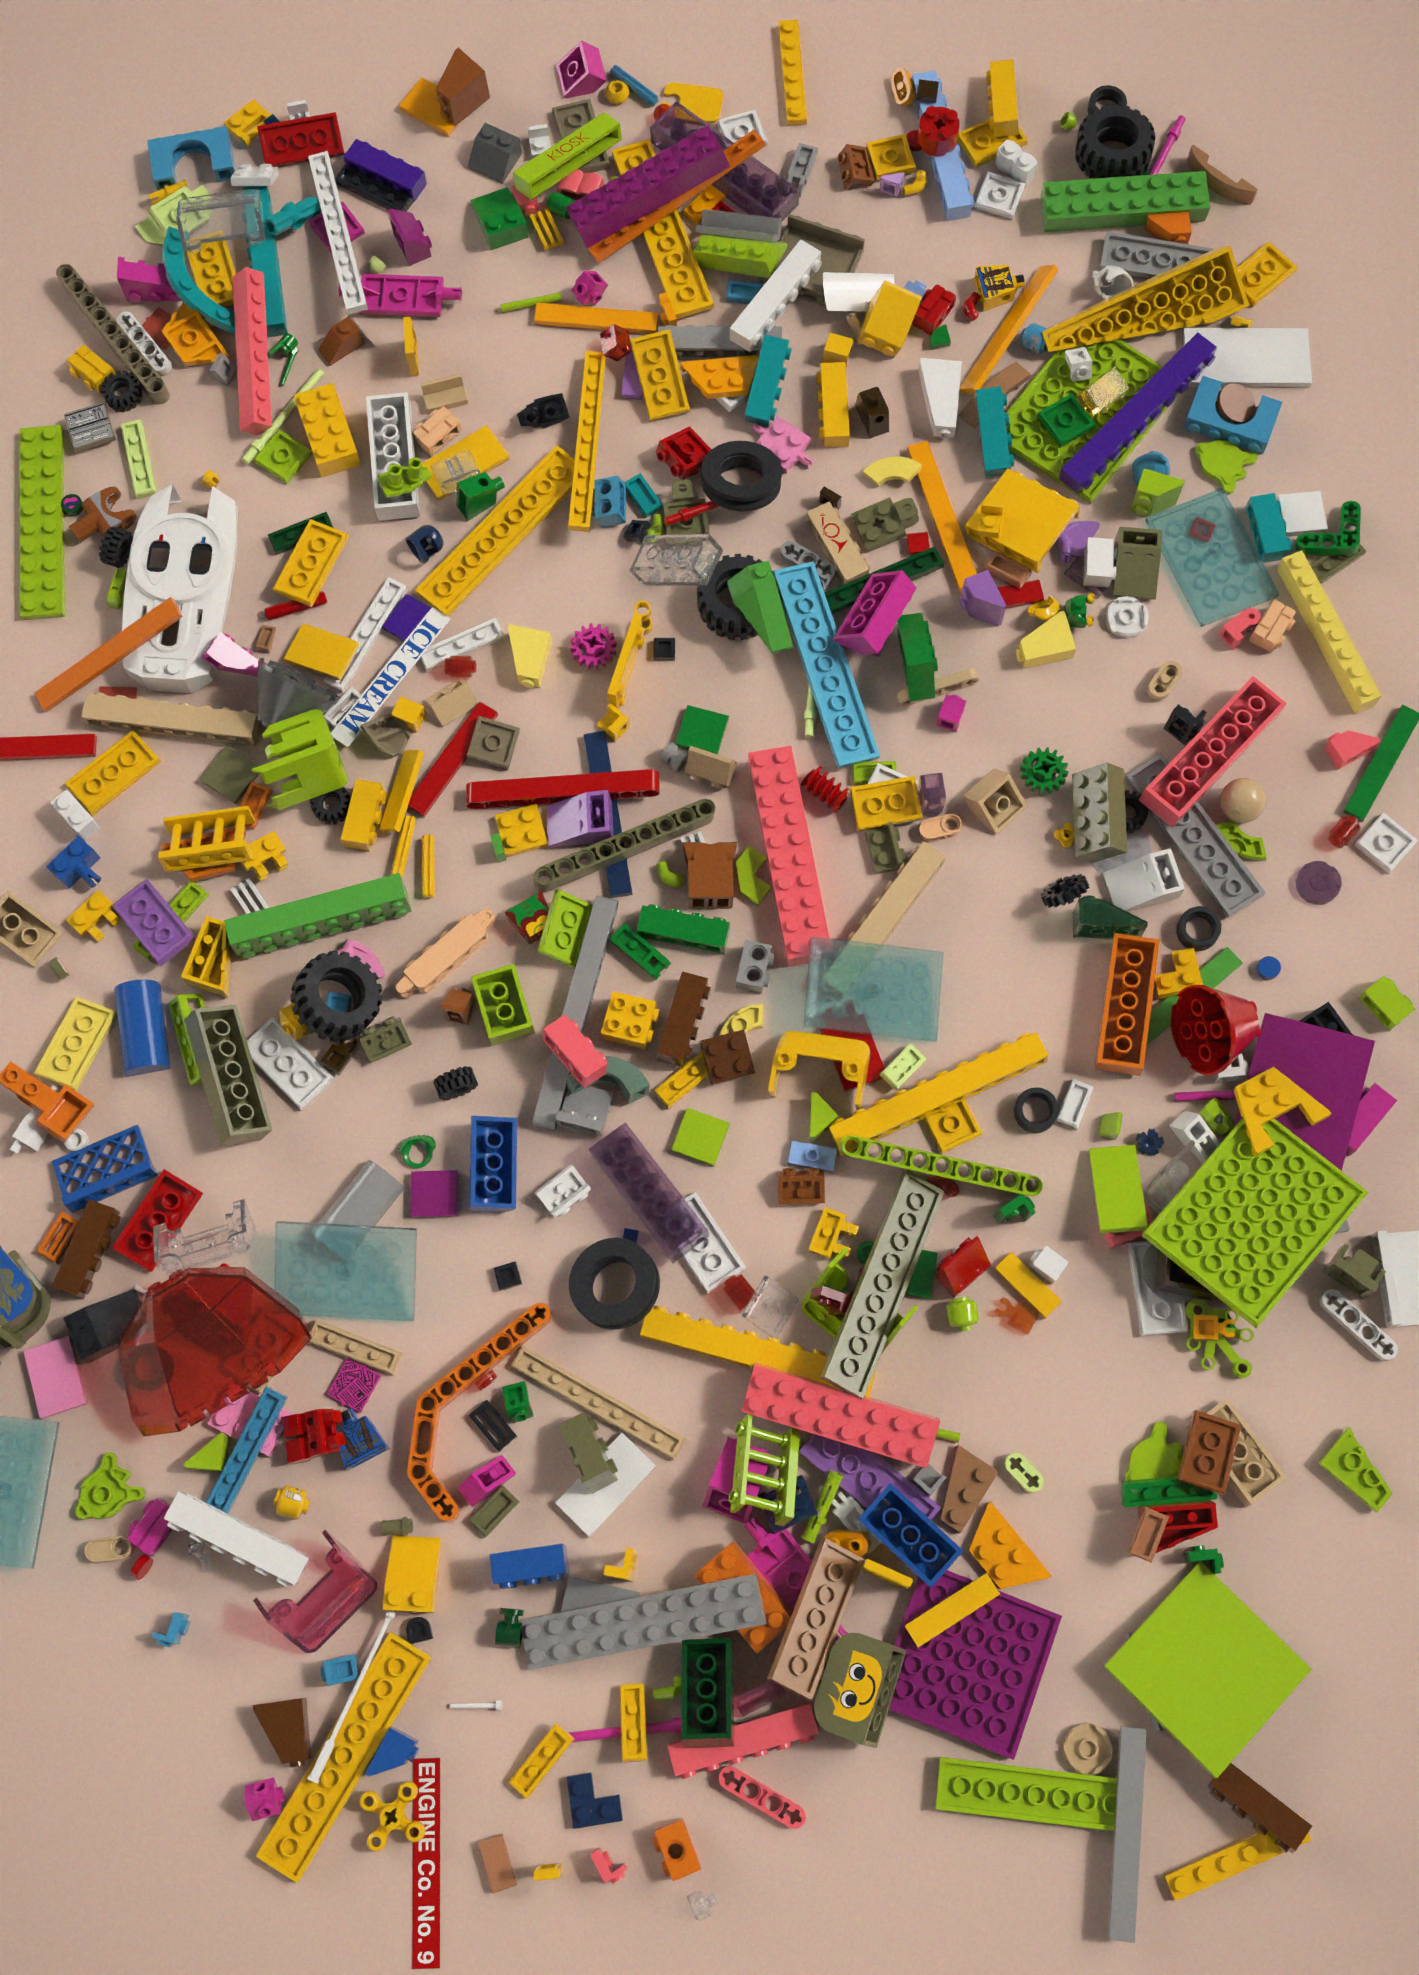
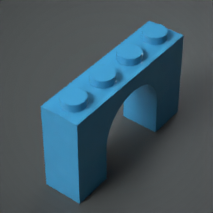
[147,126,236,191]
[1183,376,1282,454]

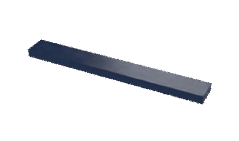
[584,731,633,898]

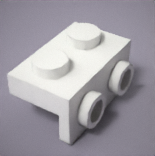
[535,1164,591,1217]

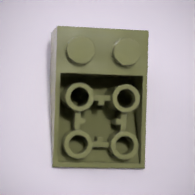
[1113,527,1162,600]

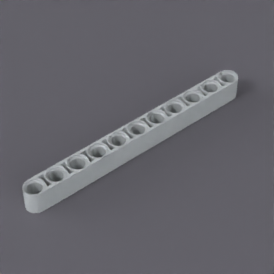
[532,896,619,1131]

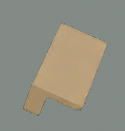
[420,373,468,414]
[425,678,478,726]

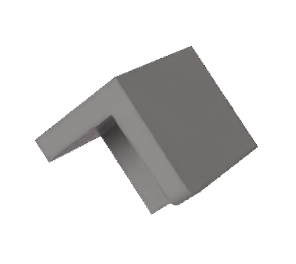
[911,1463,946,1497]

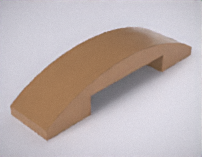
[1187,145,1258,204]
[959,362,1031,428]

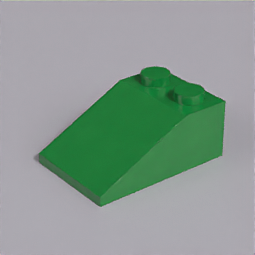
[470,187,529,250]

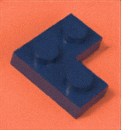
[567,1772,623,1829]

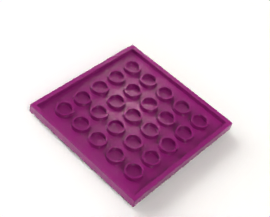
[889,1570,1062,1760]

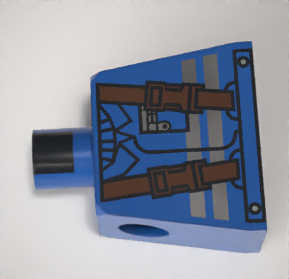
[337,1408,390,1470]

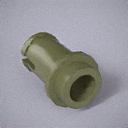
[381,1516,413,1536]

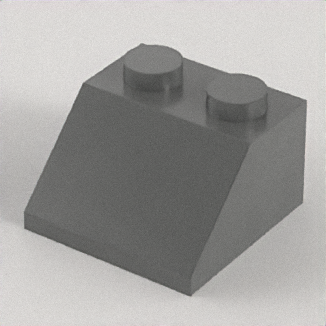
[468,123,522,184]

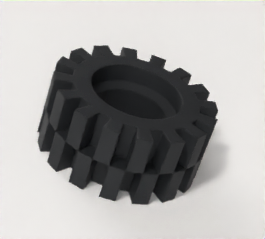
[101,370,142,412]
[99,526,133,568]
[310,787,351,825]
[1125,790,1149,833]
[433,1066,478,1100]

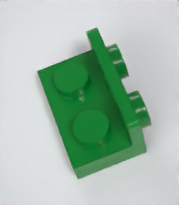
[993,1194,1036,1223]

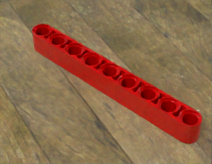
[466,769,660,809]

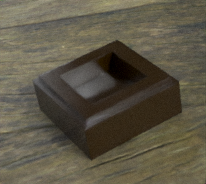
[916,79,939,103]
[819,486,842,510]

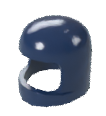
[405,525,444,564]

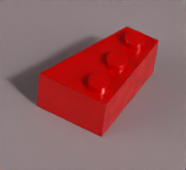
[1138,1500,1218,1553]

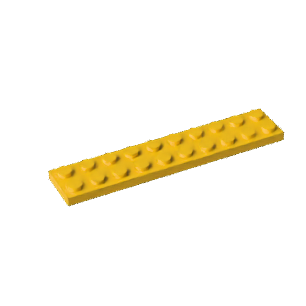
[611,139,714,319]
[415,445,575,617]
[256,1632,432,1883]

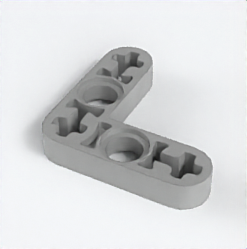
[781,541,836,592]

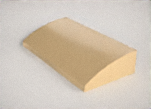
[1186,1398,1287,1508]

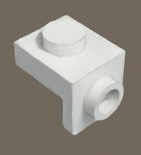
[287,100,310,120]

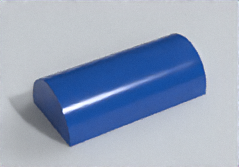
[114,979,171,1077]
[469,1116,517,1213]
[858,1483,963,1588]

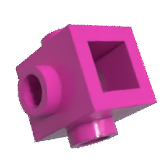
[571,271,608,305]
[245,1777,285,1822]

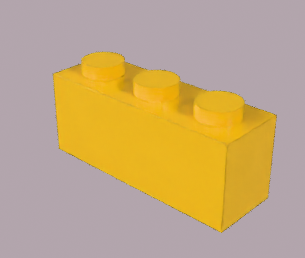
[341,779,387,852]

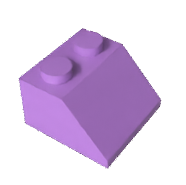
[959,570,1006,626]

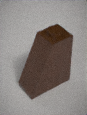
[253,1698,312,1768]

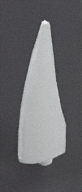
[9,1084,63,1154]

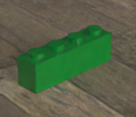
[637,904,730,954]

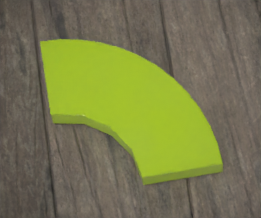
[1215,821,1267,861]

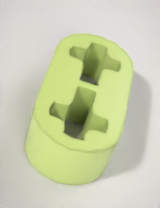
[1004,1453,1044,1493]

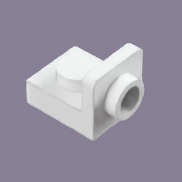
[528,124,551,159]
[1065,347,1092,382]
[1213,1053,1248,1083]

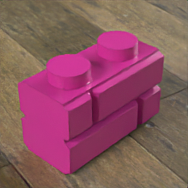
[127,1498,173,1556]

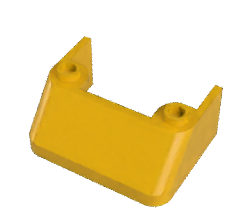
[768,1030,870,1110]

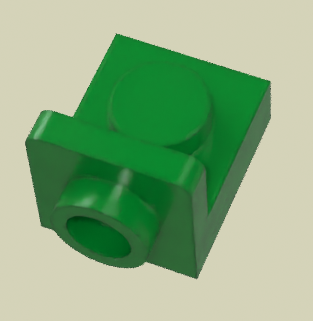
[502,1381,534,1422]

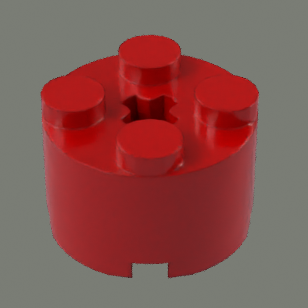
[917,106,960,157]

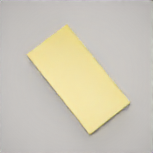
[34,996,117,1092]

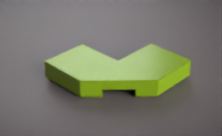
[736,846,771,906]

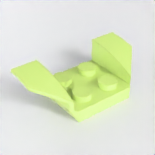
[135,185,214,245]

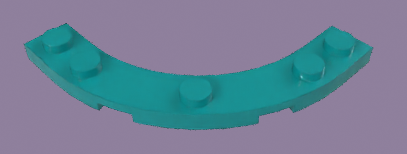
[162,226,235,334]

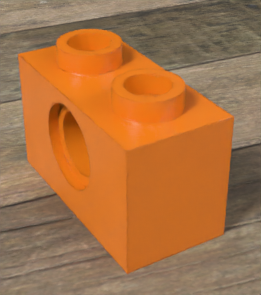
[652,1818,701,1882]

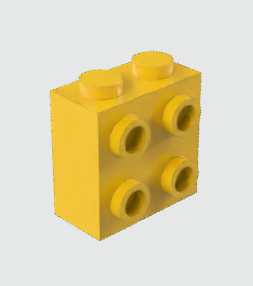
[601,991,660,1050]

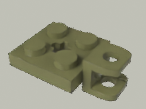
[663,480,710,545]
[851,497,919,553]

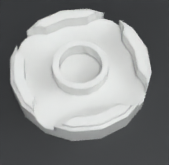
[1105,596,1149,638]

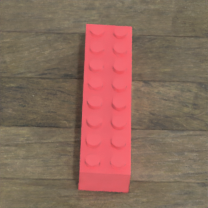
[1139,676,1287,828]
[741,1362,940,1468]

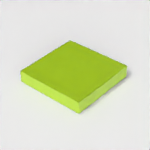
[253,429,313,484]
[671,1108,730,1166]

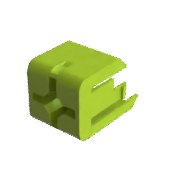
[251,709,348,810]

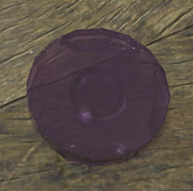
[1295,861,1342,905]

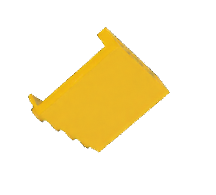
[965,468,1080,574]

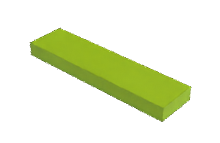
[132,881,209,961]

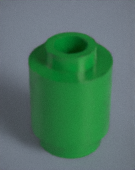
[546,192,575,220]

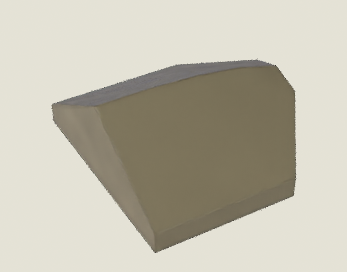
[360,713,412,756]

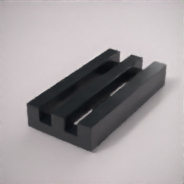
[469,1400,518,1452]

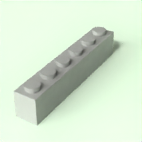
[658,325,782,360]

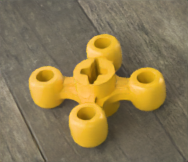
[360,1781,426,1852]

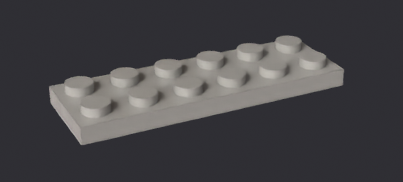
[1099,231,1214,279]

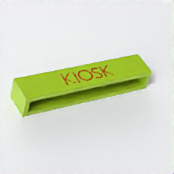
[513,112,622,200]

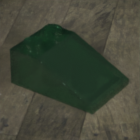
[1073,895,1148,939]

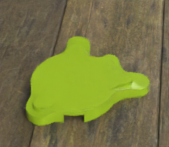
[1195,440,1258,495]
[1125,1422,1182,1481]
[75,1452,146,1520]

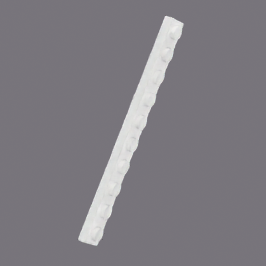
[308,151,368,315]

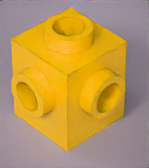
[280,1003,310,1041]

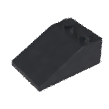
[63,1289,153,1363]

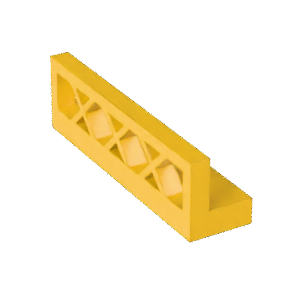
[603,1547,638,1582]

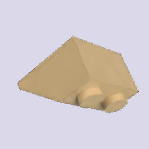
[685,746,737,789]
[963,768,1028,835]

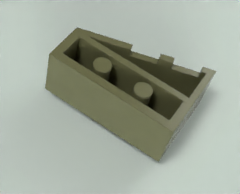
[559,1412,618,1493]

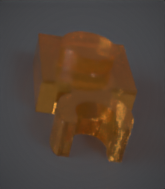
[994,1298,1039,1335]

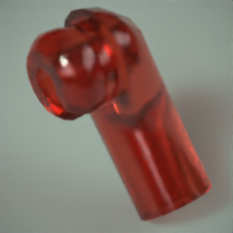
[927,1176,960,1197]

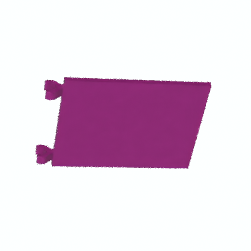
[1234,1013,1375,1171]

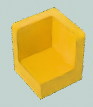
[823,333,853,367]
[391,696,427,732]
[597,703,630,742]

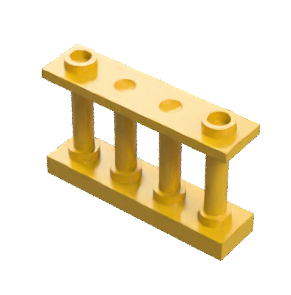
[158,806,255,872]

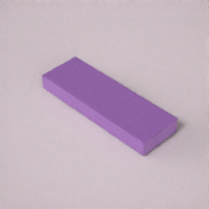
[622,340,643,400]

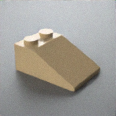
[0,891,63,967]

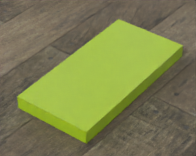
[1089,1145,1148,1234]

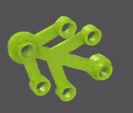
[1186,1299,1254,1378]

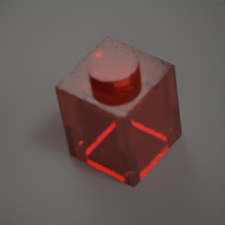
[600,324,632,362]
[723,1274,759,1313]

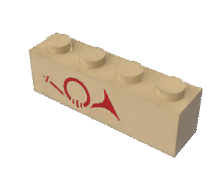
[806,502,870,585]

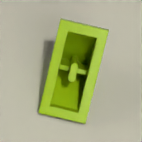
[809,1092,838,1142]
[184,1432,229,1472]

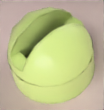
[368,256,386,274]

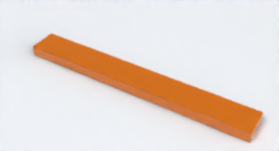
[35,597,183,712]

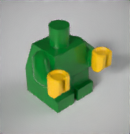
[1064,593,1095,628]

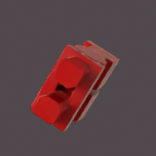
[282,1409,345,1464]

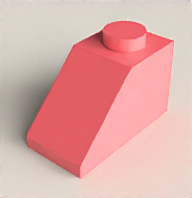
[1324,730,1381,770]

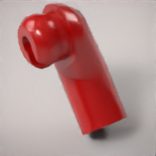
[962,292,981,321]

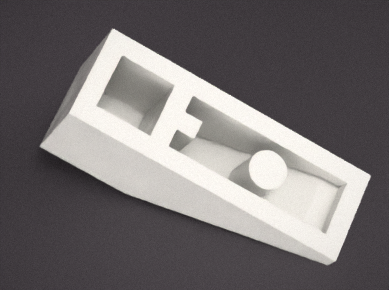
[1169,1111,1221,1164]

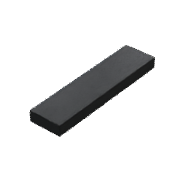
[335,165,413,212]

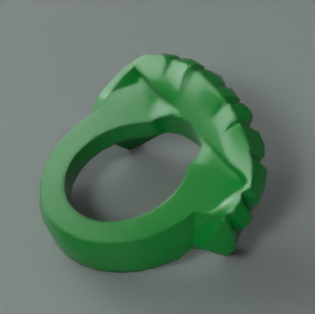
[398,1135,436,1168]

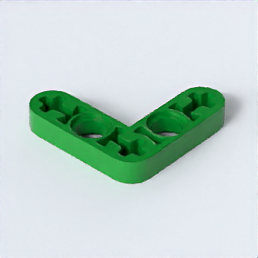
[1295,501,1361,555]

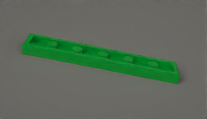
[1343,704,1419,822]

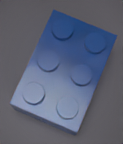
[489,1543,570,1589]

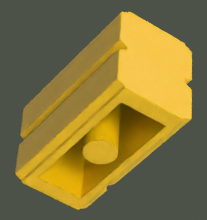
[66,345,116,394]

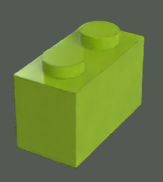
[1358,975,1415,1031]

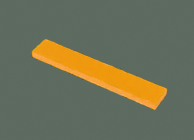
[534,303,659,334]

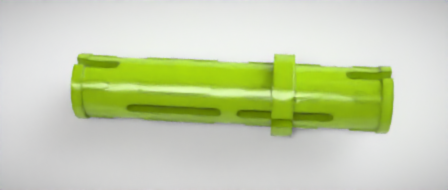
[800,1470,844,1543]

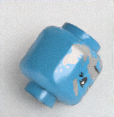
[1020,323,1050,354]

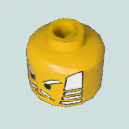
[273,1485,310,1520]

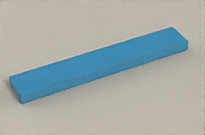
[206,1386,288,1514]

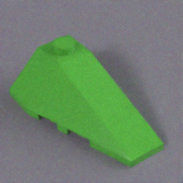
[727,560,793,654]

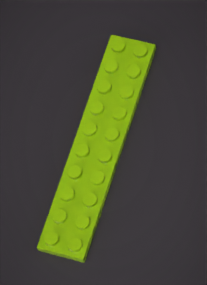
[20,425,65,620]

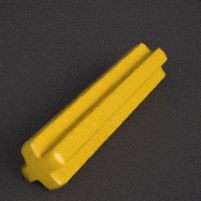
[391,815,416,878]
[422,834,435,898]

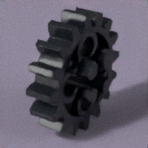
[1040,874,1090,908]

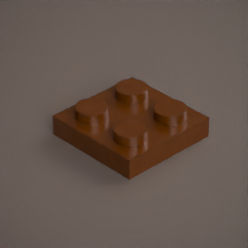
[699,1029,755,1085]

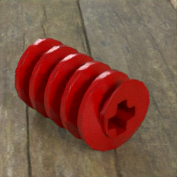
[801,766,849,813]

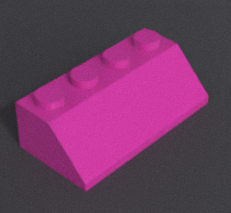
[833,570,916,655]

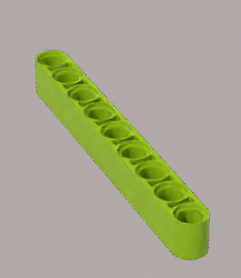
[839,1135,1043,1196]

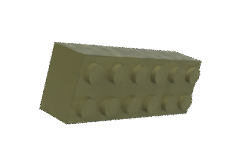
[185,1005,272,1146]

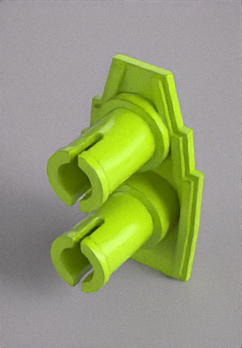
[377,457,432,498]

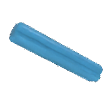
[610,65,658,106]

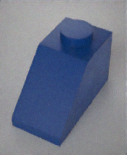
[365,1727,419,1776]

